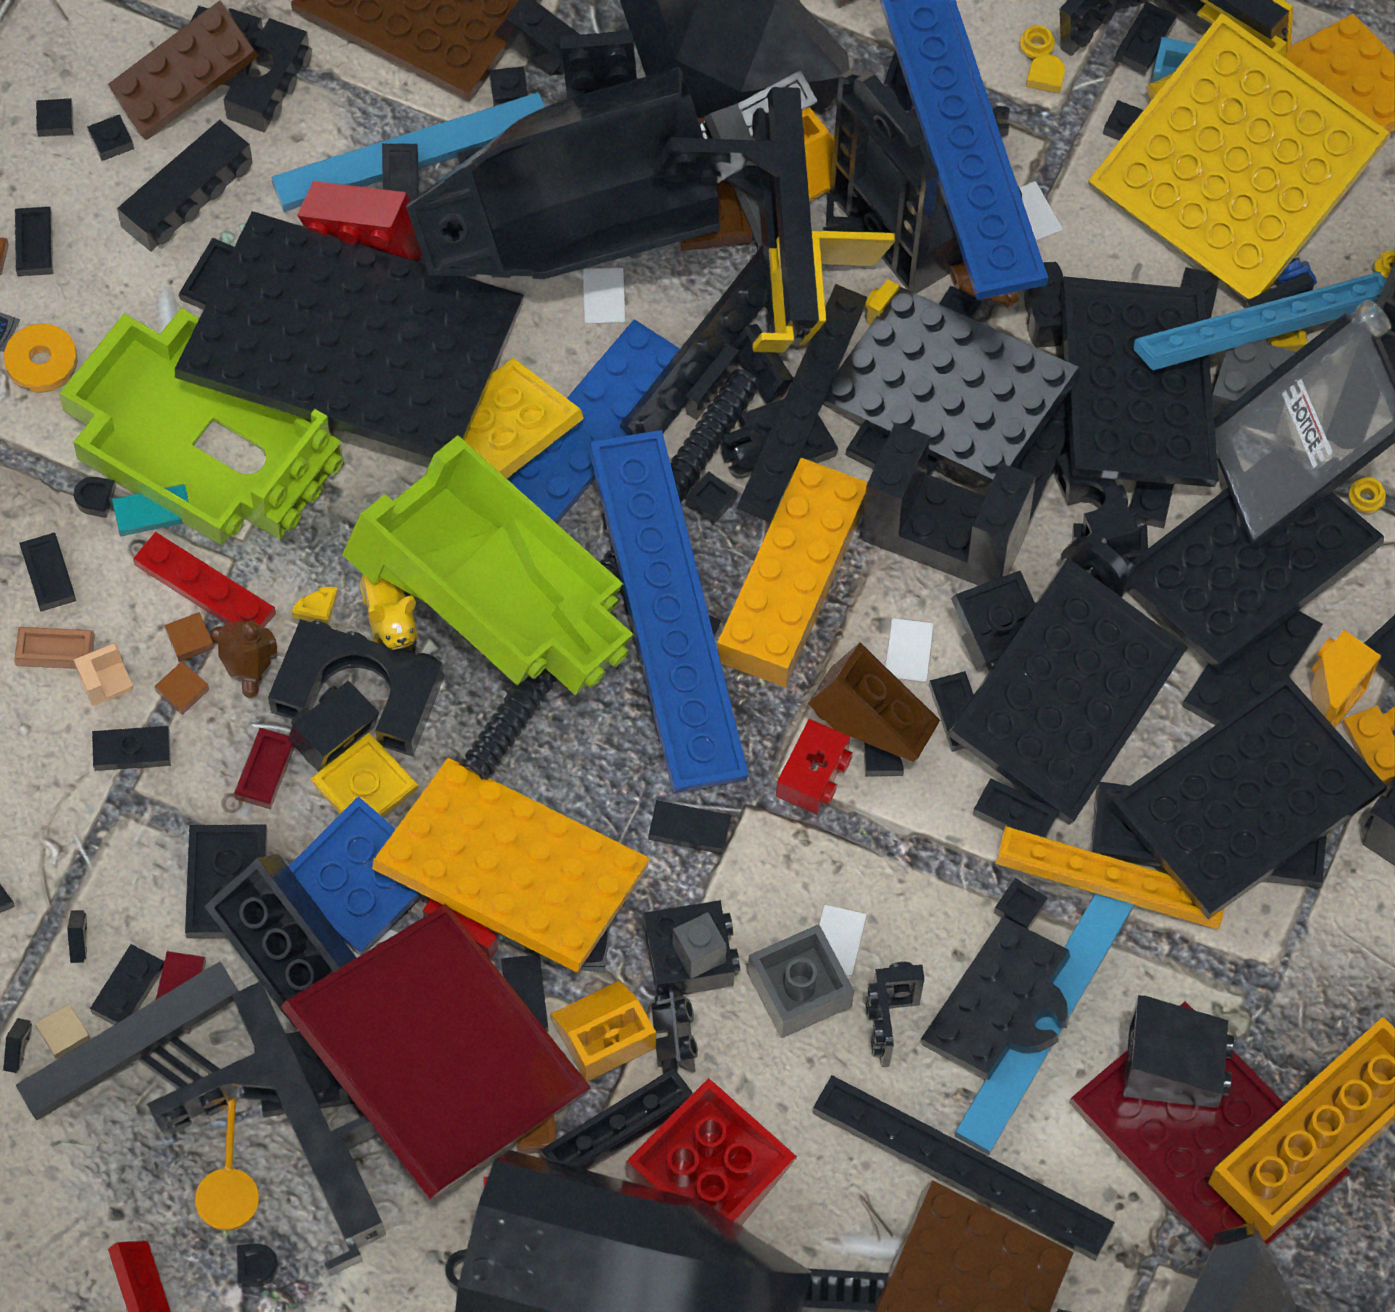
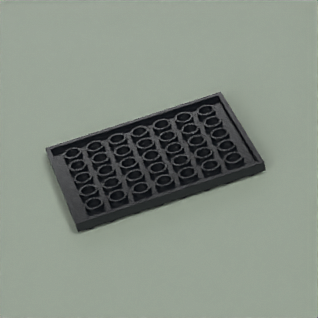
[175,211,524,458]

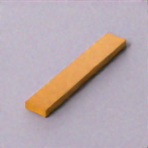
[995,826,1224,929]

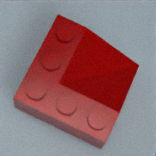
[626,1078,797,1226]

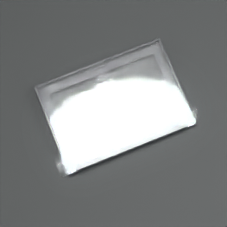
[1214,300,1395,548]

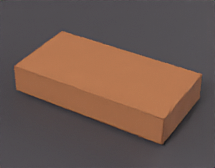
[14,627,95,669]

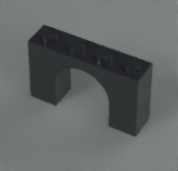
[268,619,444,757]

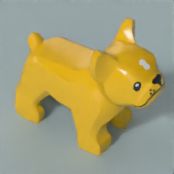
[359,575,418,650]

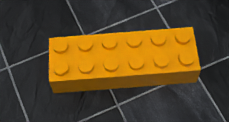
[717,458,868,688]
[1209,1017,1395,1241]

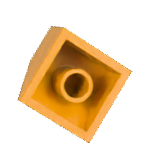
[1311,630,1381,728]

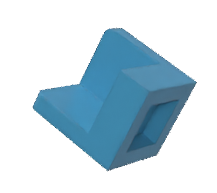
[1152,37,1196,83]

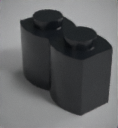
[1024,262,1063,348]

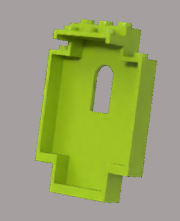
[59,308,344,546]

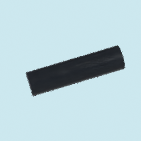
[540,1068,693,1170]

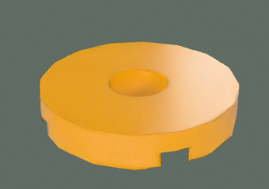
[3,323,78,393]

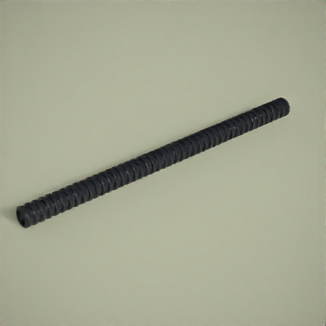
[459,369,760,780]

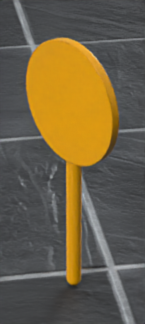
[195,1099,259,1230]

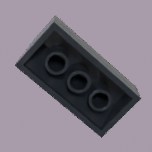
[204,854,356,1029]

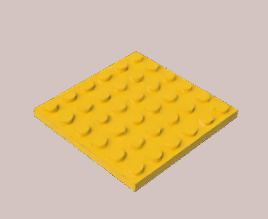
[1088,13,1391,300]

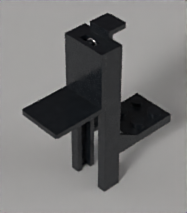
[147,981,386,1276]

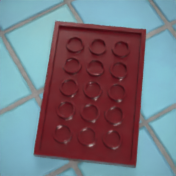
[1070,1001,1351,1250]

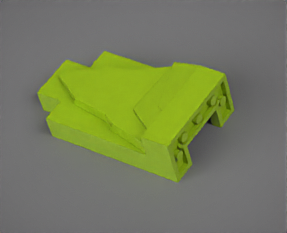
[342,436,633,695]

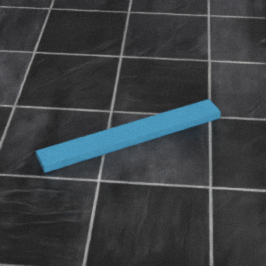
[271,92,545,212]
[1134,272,1387,370]
[955,894,1135,1155]

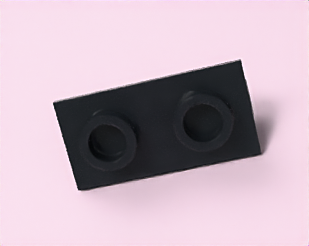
[651,987,698,1073]

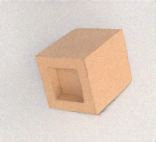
[74,643,133,707]

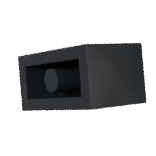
[494,0,581,75]
[288,680,379,772]

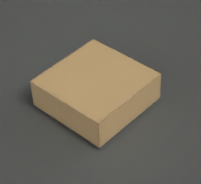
[35,1004,90,1059]

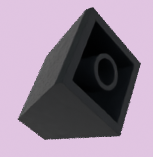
[1123,995,1234,1108]

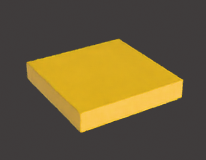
[310,733,419,817]

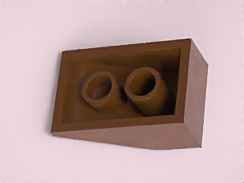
[807,642,940,762]

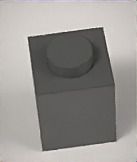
[673,912,727,979]

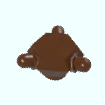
[210,621,277,698]

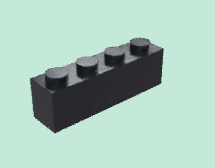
[117,119,253,252]

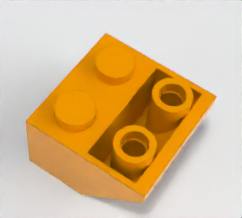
[753,107,834,202]
[550,980,656,1082]

